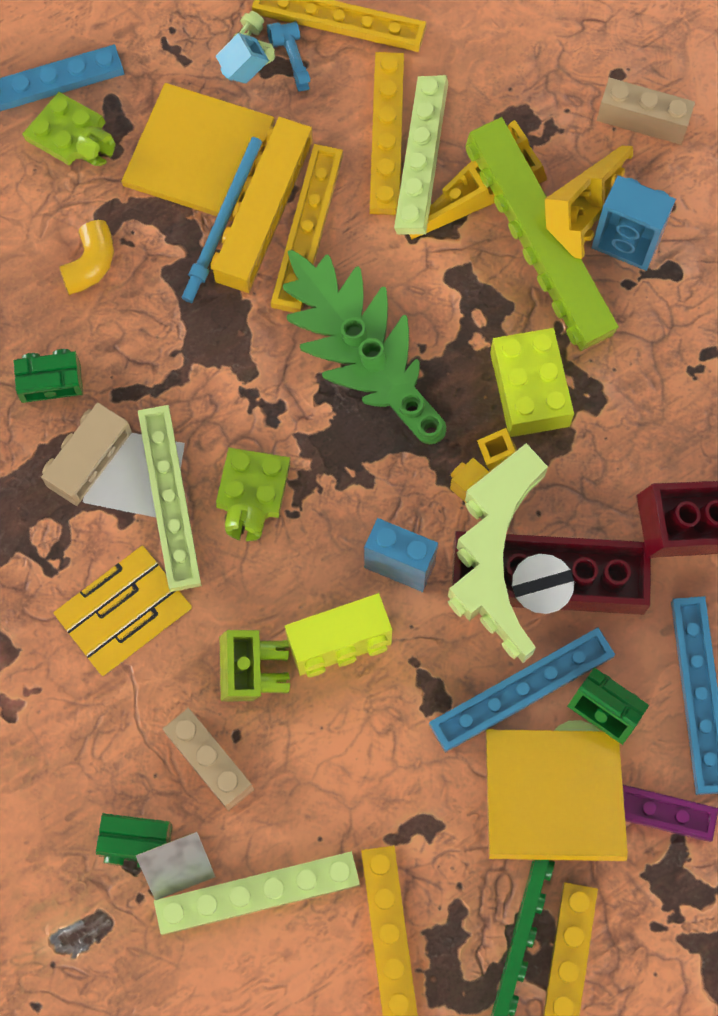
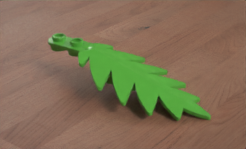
[283,250,447,444]

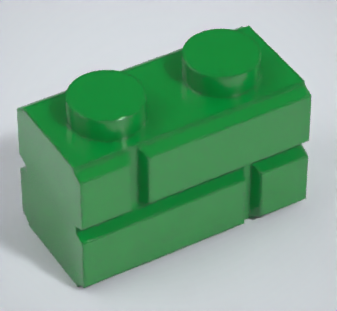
[13,349,83,403]
[567,667,649,745]
[96,813,172,868]

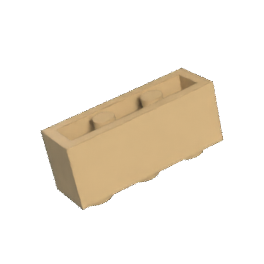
[596,77,695,145]
[41,402,132,506]
[163,707,254,811]

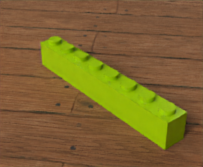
[465,117,619,351]

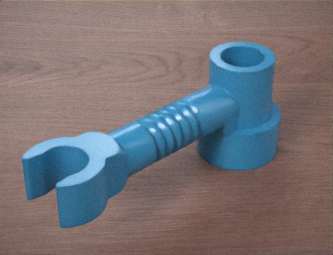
[267,22,311,92]

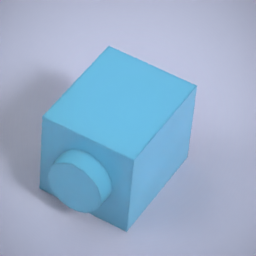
[216,33,269,84]

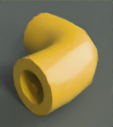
[59,220,114,295]

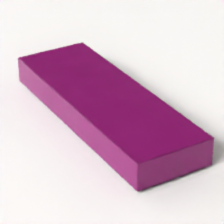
[623,785,718,842]

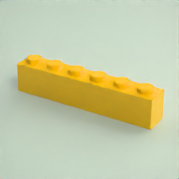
[211,117,313,293]

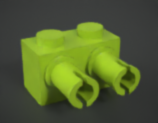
[219,630,290,702]

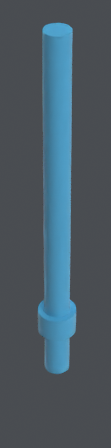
[181,137,263,303]

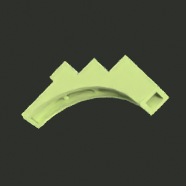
[448,443,548,663]

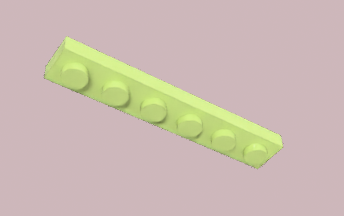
[394,75,449,235]
[138,405,202,592]
[154,851,360,935]

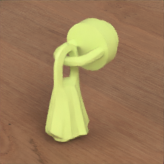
[233,11,275,65]

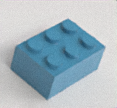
[591,175,676,271]

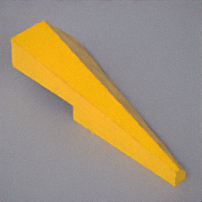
[409,120,548,239]
[545,145,633,259]

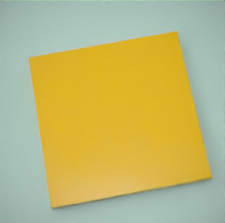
[121,83,275,221]
[486,729,628,861]

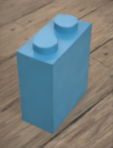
[364,518,438,592]

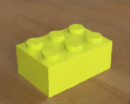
[490,328,574,437]
[284,593,392,677]

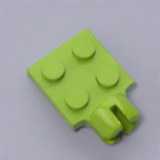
[22,92,116,166]
[216,448,290,542]

